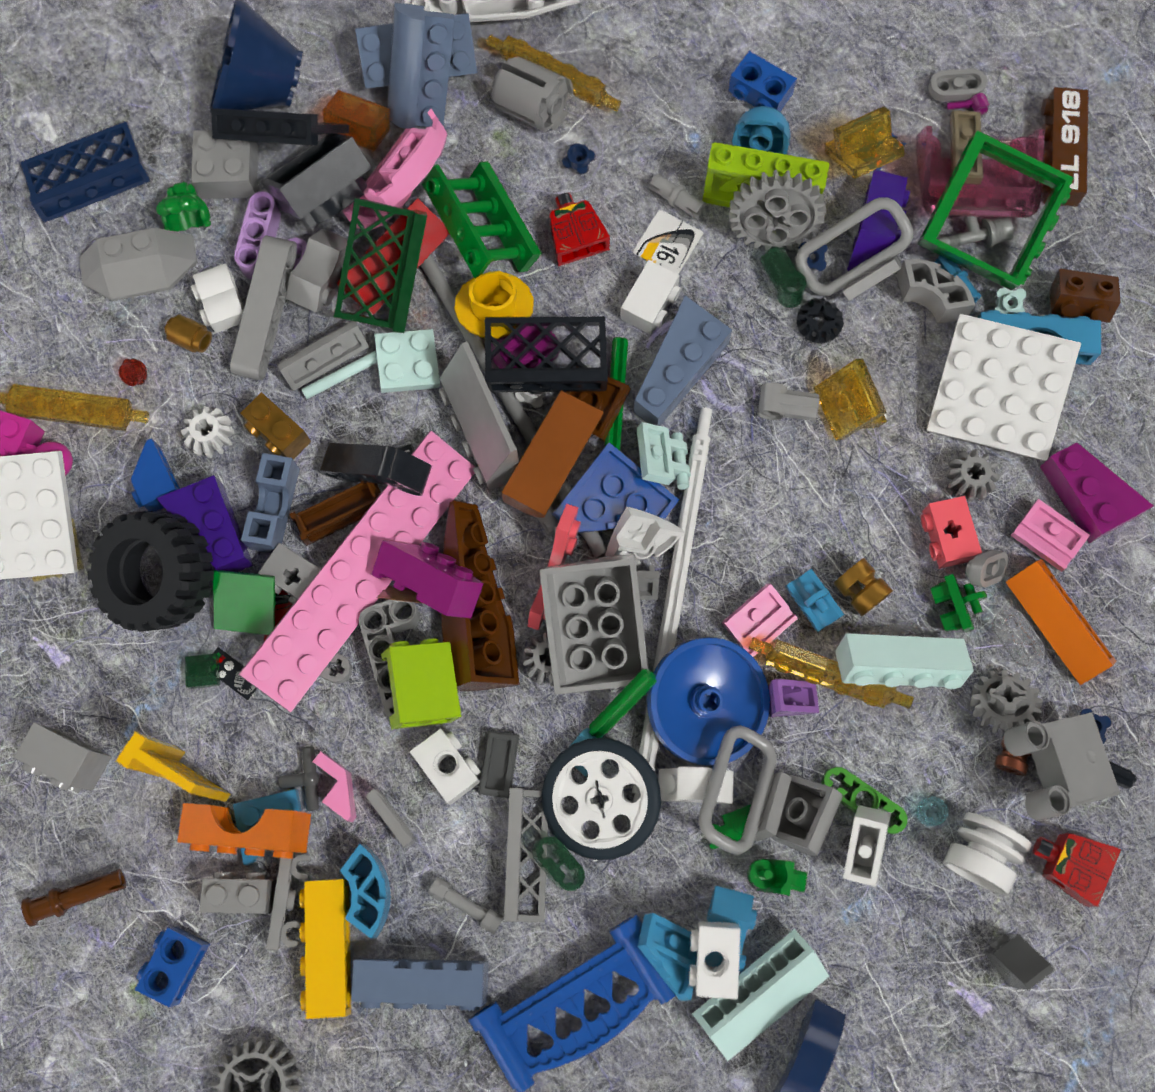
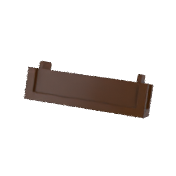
[289,482,381,546]

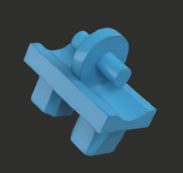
[785,569,844,633]

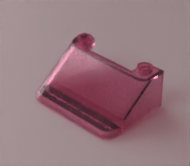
[916,126,1045,218]

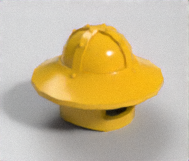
[454,271,534,338]

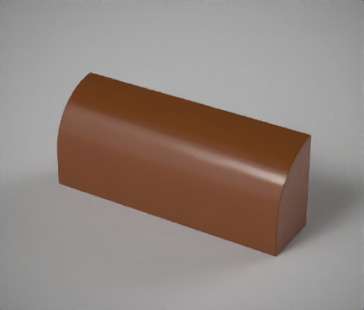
[501,391,604,518]

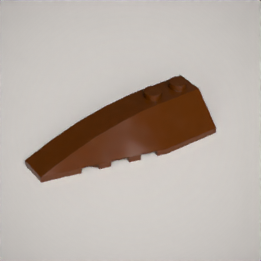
[441,500,520,692]

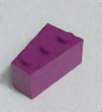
[1040,442,1154,543]
[371,540,484,618]

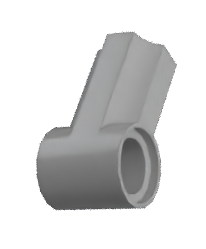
[757,382,820,421]

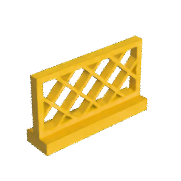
[116,732,231,802]

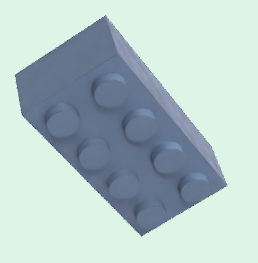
[355,13,477,89]

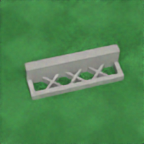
[504,788,548,922]

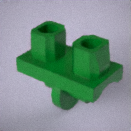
[930,574,987,632]
[747,858,807,896]

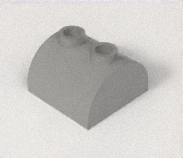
[770,773,843,857]

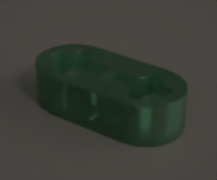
[532,836,585,891]

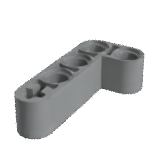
[359,600,420,718]

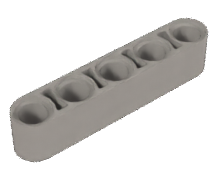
[230,235,297,381]

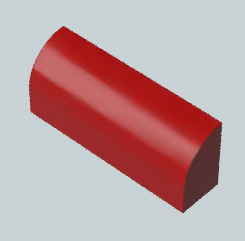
[336,198,449,315]

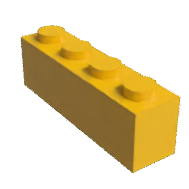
[299,879,352,1019]

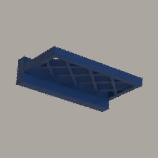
[20,121,151,223]

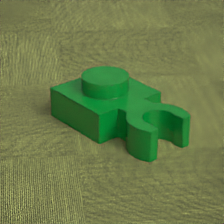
[708,804,751,849]

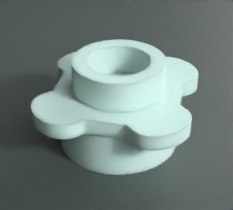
[995,288,1026,314]

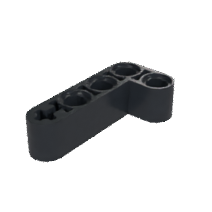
[319,443,432,496]

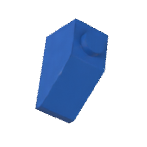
[131,438,180,511]

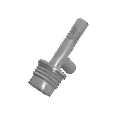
[938,212,1014,248]

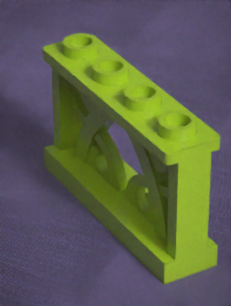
[702,142,829,208]

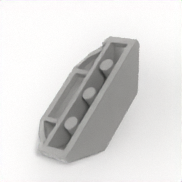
[79,228,198,301]

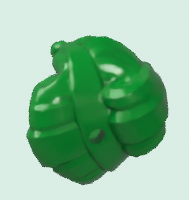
[156,182,211,232]

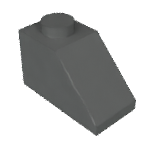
[984,932,1055,991]

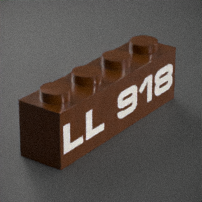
[1039,87,1089,207]

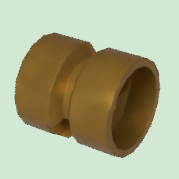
[833,558,893,617]

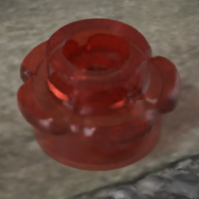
[119,358,147,386]

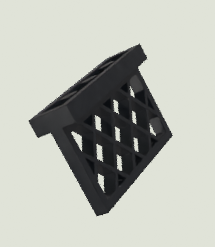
[211,108,349,146]
[485,316,608,393]

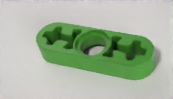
[821,767,908,834]

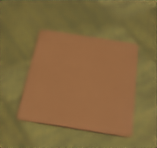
[377,585,424,604]

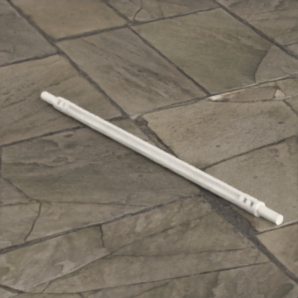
[629,407,712,826]

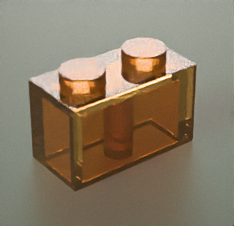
[323,90,390,151]

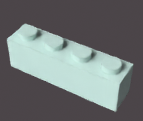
[835,633,974,689]

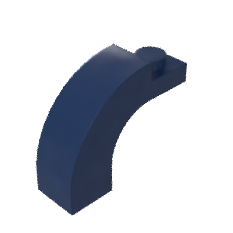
[773,999,846,1092]

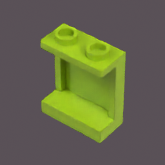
[381,639,462,729]

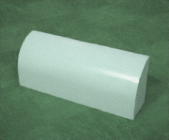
[692,929,829,1061]

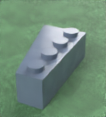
[634,296,732,426]
[351,958,489,1010]

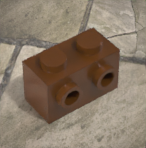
[1050,268,1121,323]

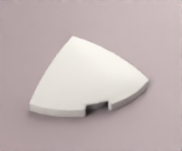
[605,507,684,565]

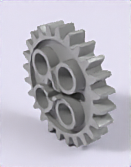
[729,170,826,252]

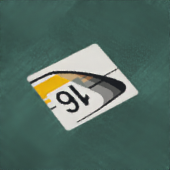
[633,210,703,274]

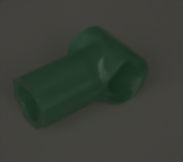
[760,247,807,308]

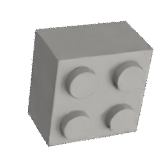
[191,130,259,199]
[13,722,111,793]

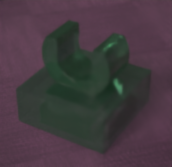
[185,653,220,689]

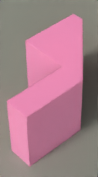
[313,751,356,823]

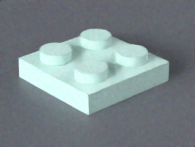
[374,329,440,393]

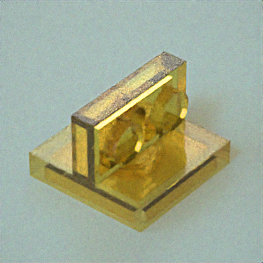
[824,106,905,179]
[813,359,887,441]

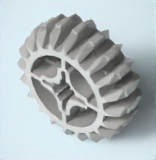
[210,1038,302,1092]

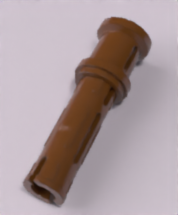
[21,869,126,927]

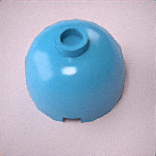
[732,106,791,154]

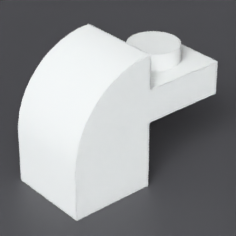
[658,767,733,804]

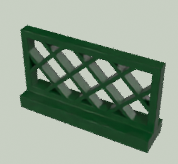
[334,197,427,333]

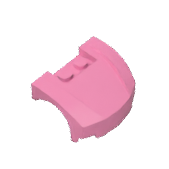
[342,108,447,229]

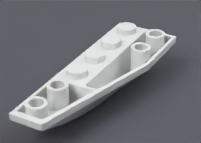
[404,0,580,22]

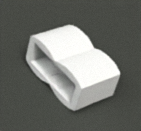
[191,263,244,333]

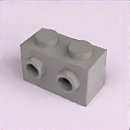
[200,872,277,914]

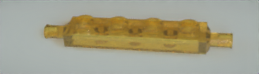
[486,34,622,112]
[0,384,149,431]
[748,637,914,709]

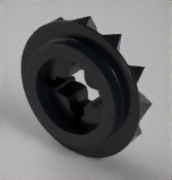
[796,297,844,343]

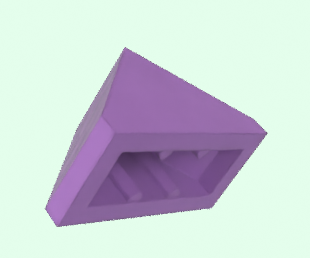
[768,679,819,717]

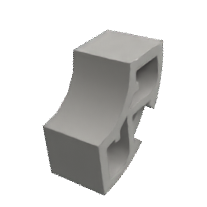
[286,229,354,313]
[897,259,975,324]

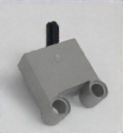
[1004,712,1137,821]

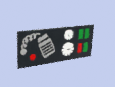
[202,647,257,701]

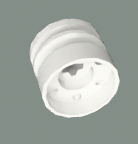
[943,812,1031,896]

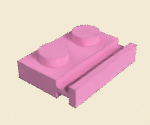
[1010,499,1090,572]
[722,583,798,657]

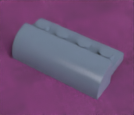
[387,2,455,129]

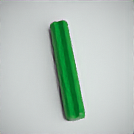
[589,669,656,738]

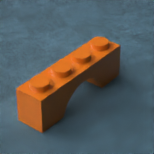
[177,803,311,859]

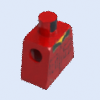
[549,193,610,267]
[1032,833,1121,907]

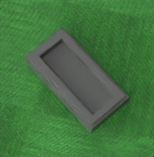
[478,731,520,799]

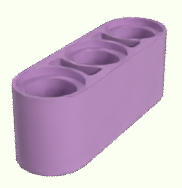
[234,191,281,280]

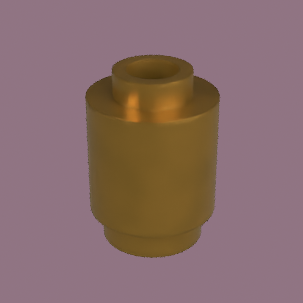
[165,314,212,353]

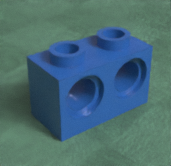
[728,50,797,112]
[135,927,210,1008]

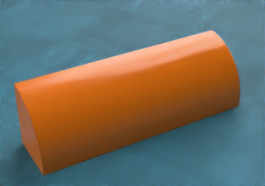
[1006,559,1117,686]

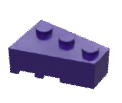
[847,169,910,271]
[156,475,254,572]

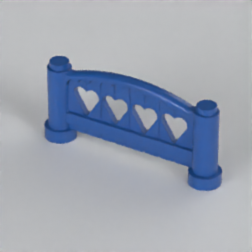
[468,914,676,1092]

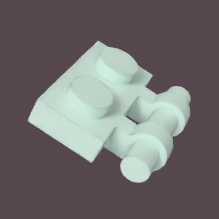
[636,422,691,490]

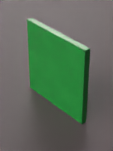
[213,570,275,635]

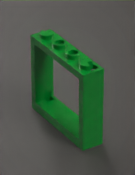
[917,130,1074,290]

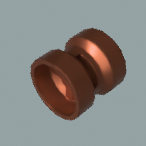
[994,735,1032,776]

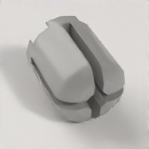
[492,57,573,133]

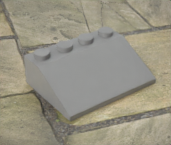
[438,341,519,491]
[539,554,648,695]

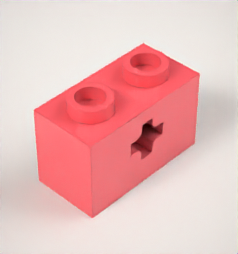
[921,496,982,569]

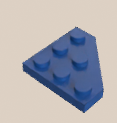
[552,442,679,533]

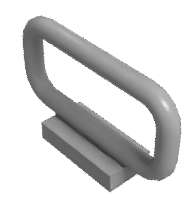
[795,197,913,301]
[698,725,792,854]

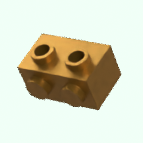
[240,392,311,460]

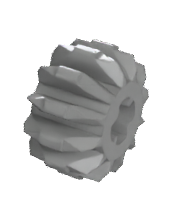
[945,449,1000,502]
[523,633,554,686]

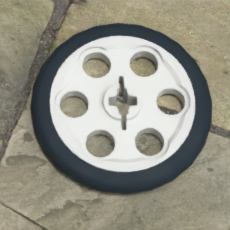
[541,738,661,860]

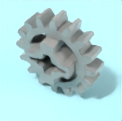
[970,669,1043,733]

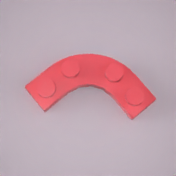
[527,504,581,630]

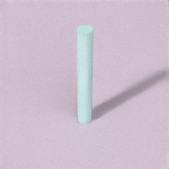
[301,350,377,399]

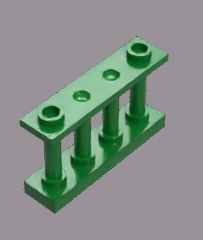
[422,161,542,278]

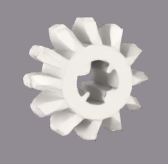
[181,406,235,459]

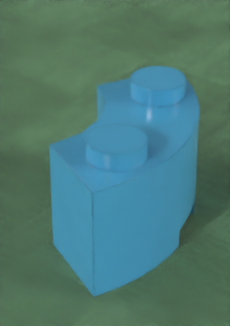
[340,844,391,939]
[705,886,757,974]

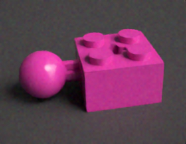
[0,410,73,476]

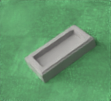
[365,789,417,848]

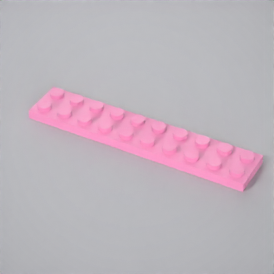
[239,431,475,712]

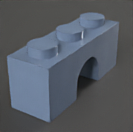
[241,453,300,553]

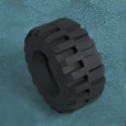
[87,511,214,632]

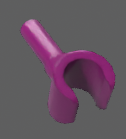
[947,93,990,115]

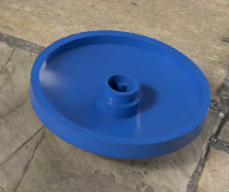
[647,638,770,766]

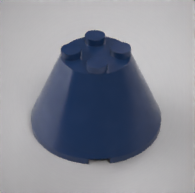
[210,0,303,113]

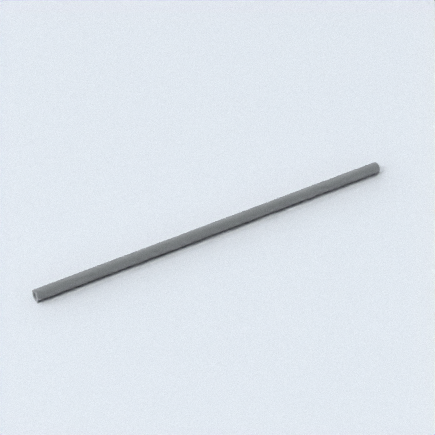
[361,148,607,558]

